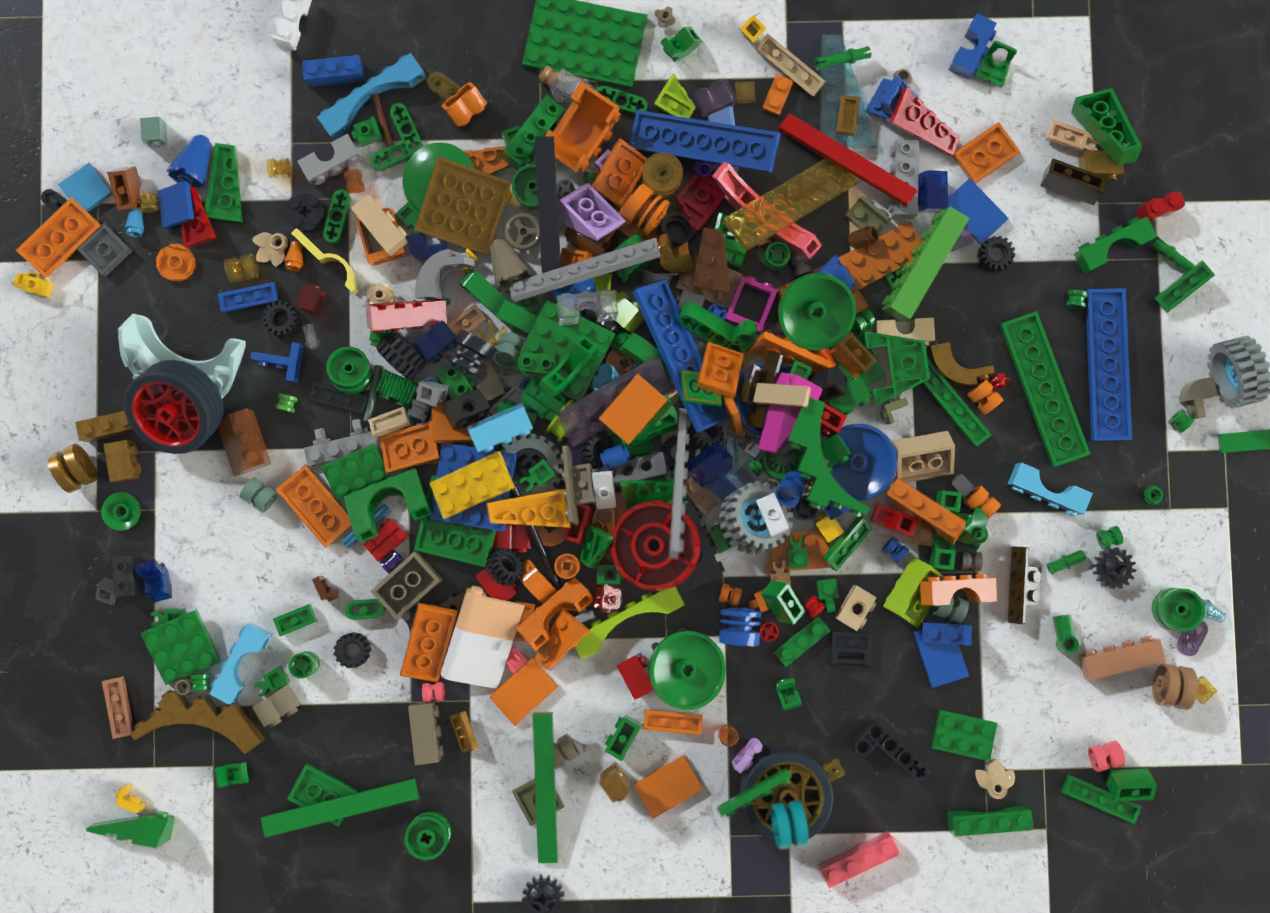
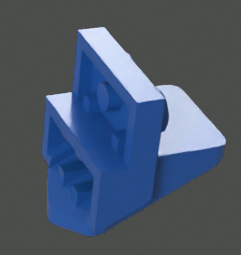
[866,76,919,128]

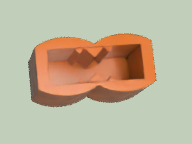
[442,82,487,127]

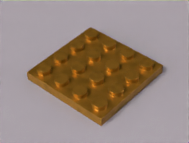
[415,156,512,255]

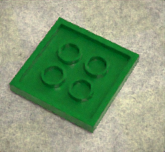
[140,609,221,685]

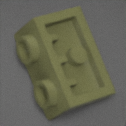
[844,195,891,234]

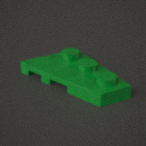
[620,478,674,511]

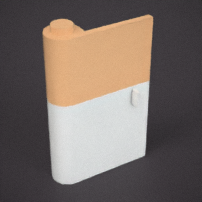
[441,586,524,689]

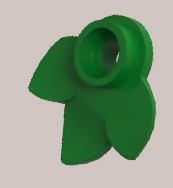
[957,507,989,544]

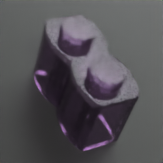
[693,79,737,120]

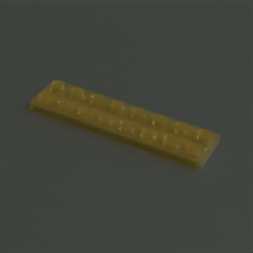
[723,158,861,251]

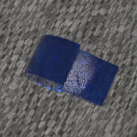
[406,233,450,265]
[136,559,172,603]

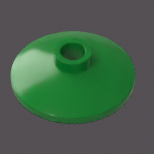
[101,492,141,531]

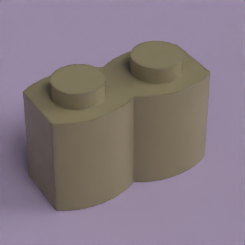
[252,685,301,728]

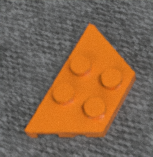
[764,530,830,573]

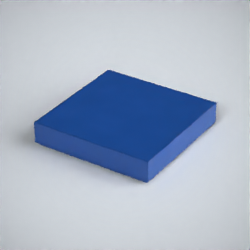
[157,181,194,229]

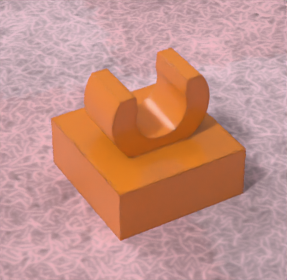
[748,589,770,612]

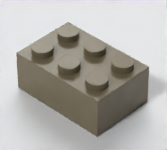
[371,551,443,620]

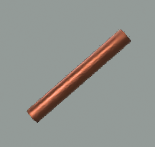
[371,93,393,148]

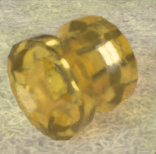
[138,193,160,213]

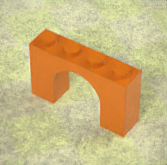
[886,478,965,545]

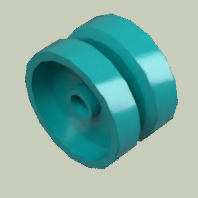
[771,800,808,849]

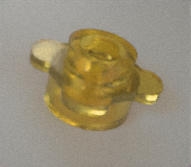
[822,759,845,782]

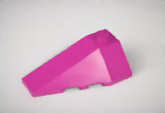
[758,372,822,454]

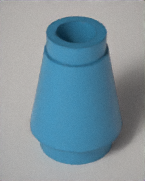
[124,208,144,237]

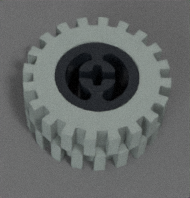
[501,434,564,498]

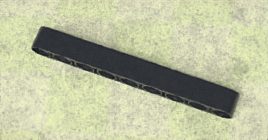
[535,136,563,307]

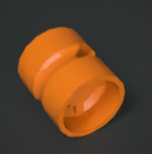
[967,379,1004,415]
[963,485,1001,519]
[554,553,581,579]

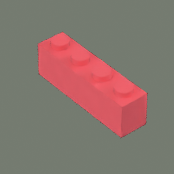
[817,831,900,888]

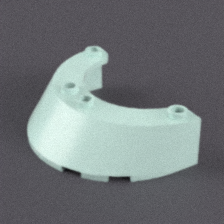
[118,314,246,398]

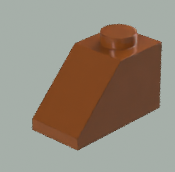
[107,166,141,210]

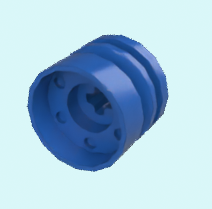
[719,607,761,646]

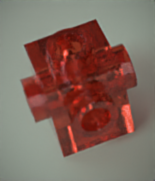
[593,584,622,613]

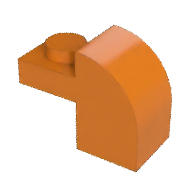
[520,559,558,604]

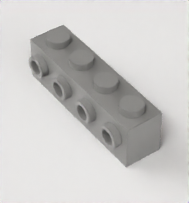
[888,139,919,220]

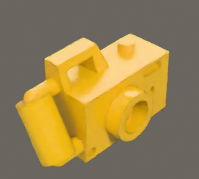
[12,271,54,298]

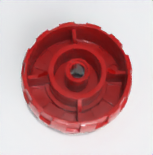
[610,501,700,591]

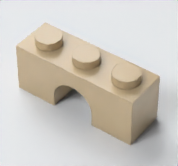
[873,318,935,349]

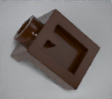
[312,576,343,602]

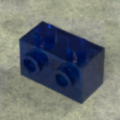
[918,170,948,213]
[687,442,733,487]

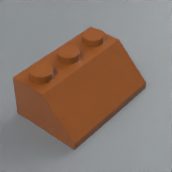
[218,408,271,477]

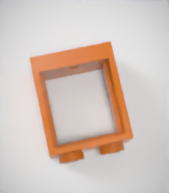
[356,208,408,266]

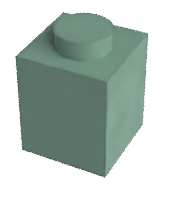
[140,117,167,148]

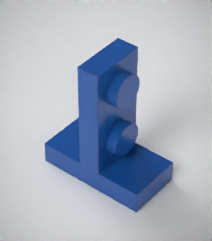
[250,342,304,384]
[922,622,972,646]

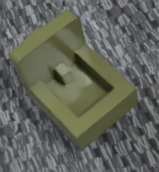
[880,396,909,425]

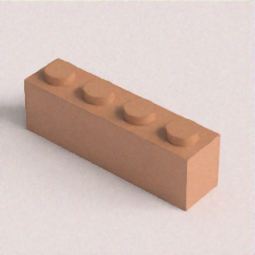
[1078,636,1166,680]

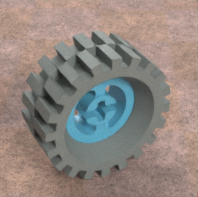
[1207,336,1270,409]
[719,482,793,555]

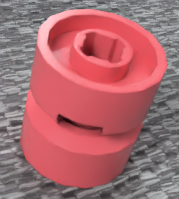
[1088,740,1125,772]

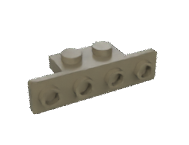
[560,446,596,525]

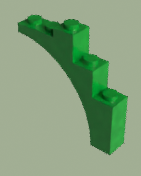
[787,397,870,517]

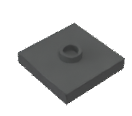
[77,223,132,277]

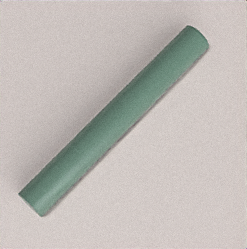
[364,364,383,422]

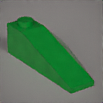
[86,811,175,849]

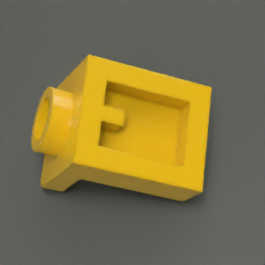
[115,783,146,814]

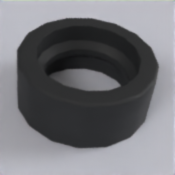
[657,212,695,247]

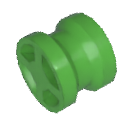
[275,393,298,413]

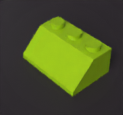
[883,557,944,628]

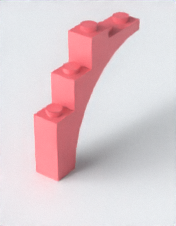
[712,162,822,260]

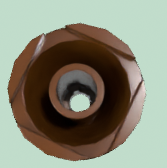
[565,227,620,258]

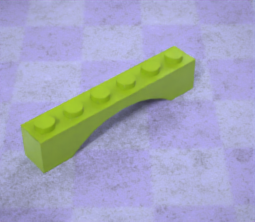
[575,587,685,660]

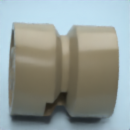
[554,733,580,769]

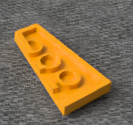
[486,489,571,528]

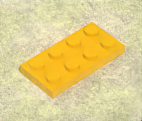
[430,452,515,519]

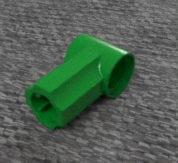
[1052,614,1079,653]

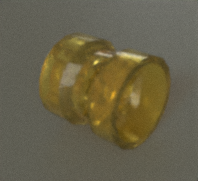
[267,158,291,178]

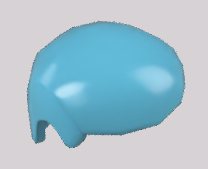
[592,363,620,395]

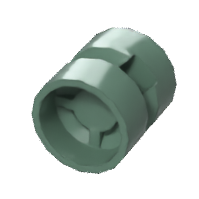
[492,332,524,369]
[239,477,277,513]
[933,596,969,624]

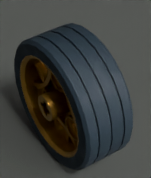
[740,747,833,844]

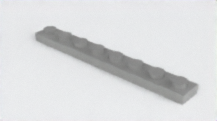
[510,238,660,302]
[669,408,690,559]

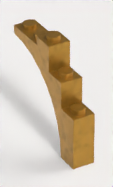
[130,689,265,754]

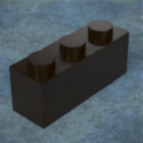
[1040,158,1107,205]

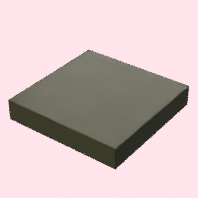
[512,778,565,826]

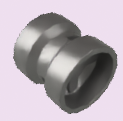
[959,551,983,571]

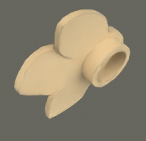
[252,232,288,267]
[975,759,1015,799]

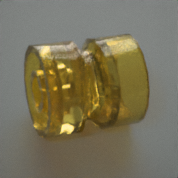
[224,253,259,283]

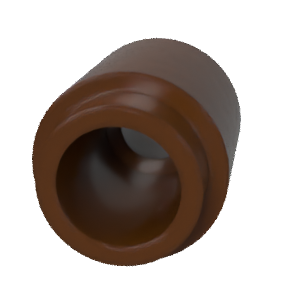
[848,226,879,250]

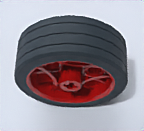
[124,360,224,454]

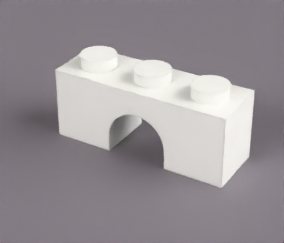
[271,0,312,51]

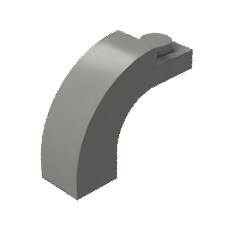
[415,249,475,300]

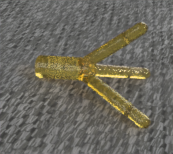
[478,319,505,348]

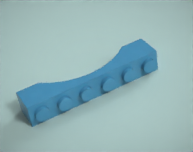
[317,53,426,141]

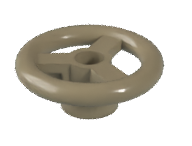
[505,213,540,251]

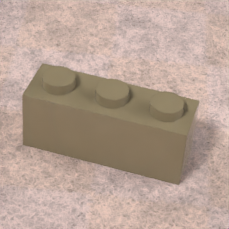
[408,701,444,765]

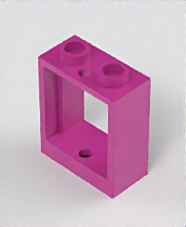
[724,275,777,335]

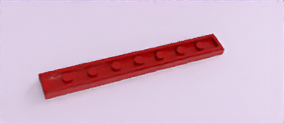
[779,113,918,207]

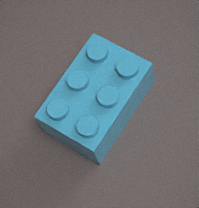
[468,403,533,453]

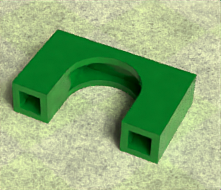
[343,468,433,543]

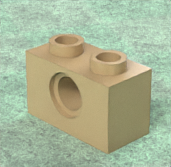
[834,585,877,631]

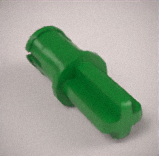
[1046,550,1086,575]

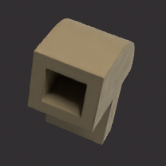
[1179,377,1218,419]

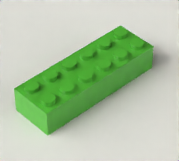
[881,206,970,322]

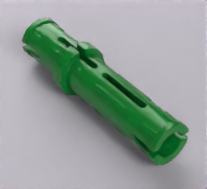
[814,46,872,70]
[1150,236,1195,273]

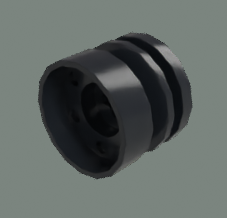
[445,329,497,378]

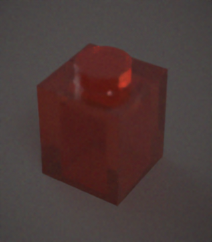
[296,283,325,315]

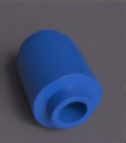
[600,444,630,469]

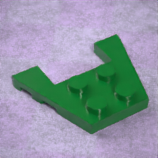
[863,331,930,406]

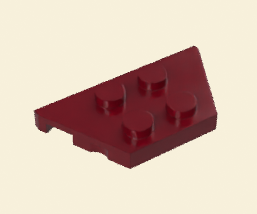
[676,173,726,234]

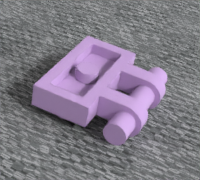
[732,738,762,773]

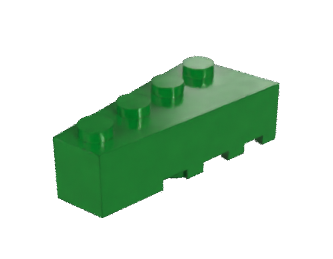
[1071,88,1142,166]

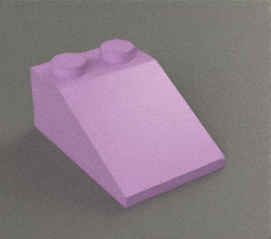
[558,183,626,241]

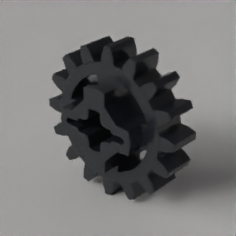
[1092,547,1137,589]
[522,874,565,913]

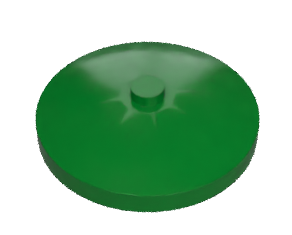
[402,142,476,213]
[778,273,856,350]
[649,631,726,710]

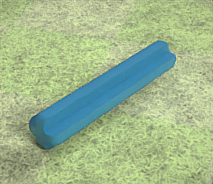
[343,504,391,548]

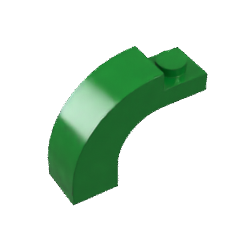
[610,331,671,387]
[539,334,598,397]

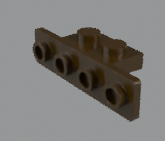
[738,352,783,428]
[1008,546,1042,624]

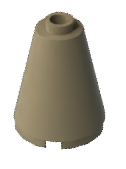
[490,239,533,294]

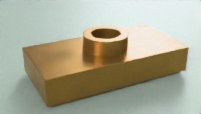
[835,95,860,136]
[449,711,479,753]

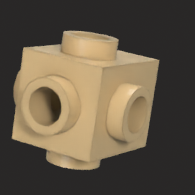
[367,282,397,304]

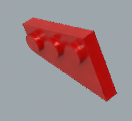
[181,187,217,248]

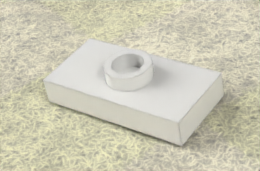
[592,471,617,509]
[756,493,790,537]

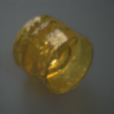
[642,152,683,200]

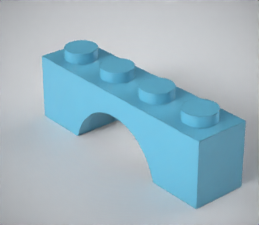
[1007,462,1093,517]
[210,623,272,705]

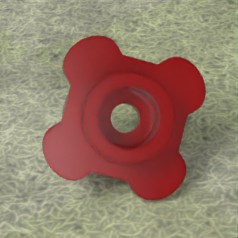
[990,373,1010,389]

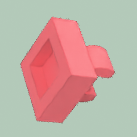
[506,646,528,674]

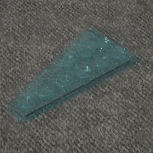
[820,34,877,148]

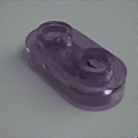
[1177,621,1208,656]

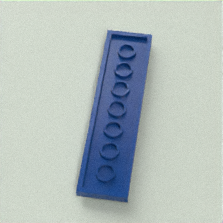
[629,110,781,173]
[632,279,729,433]
[1085,288,1132,441]

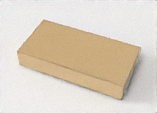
[368,406,411,438]

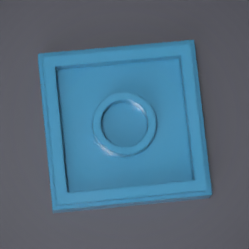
[58,163,113,212]

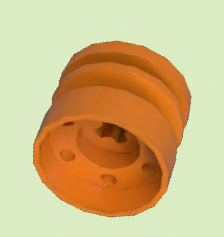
[621,183,670,235]

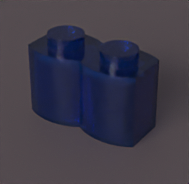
[413,320,458,364]

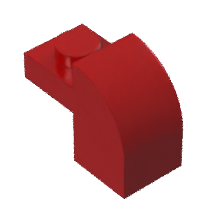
[870,503,919,537]

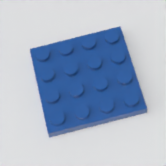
[430,443,517,531]

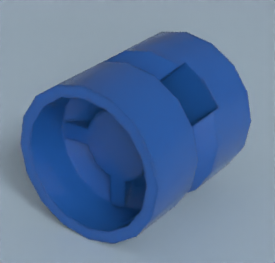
[775,471,808,507]

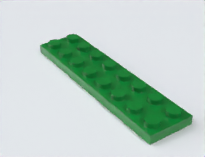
[1000,311,1090,467]

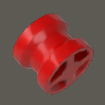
[802,595,825,619]
[758,621,779,641]

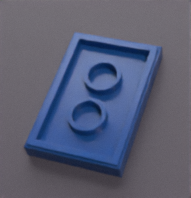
[941,178,1009,245]
[913,620,969,688]

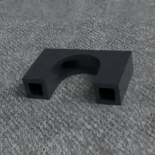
[677,505,725,595]

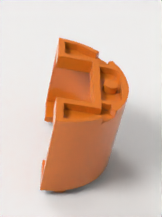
[545,81,621,172]

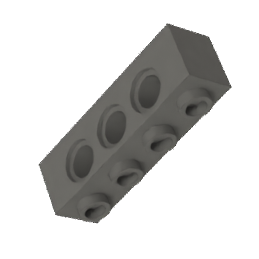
[592,451,671,494]

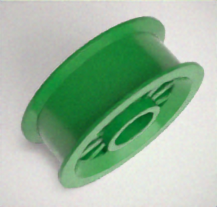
[761,451,803,480]

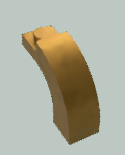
[927,342,995,387]

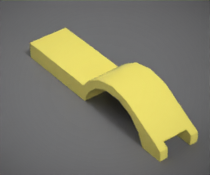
[291,228,359,295]

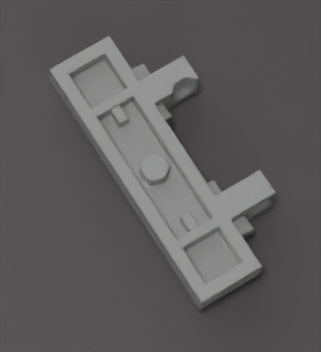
[304,419,381,467]

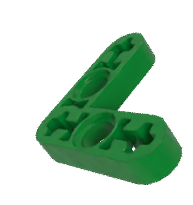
[371,103,423,171]

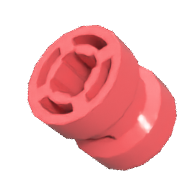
[422,682,445,703]

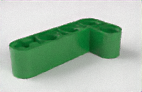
[458,268,519,333]
[679,302,757,353]

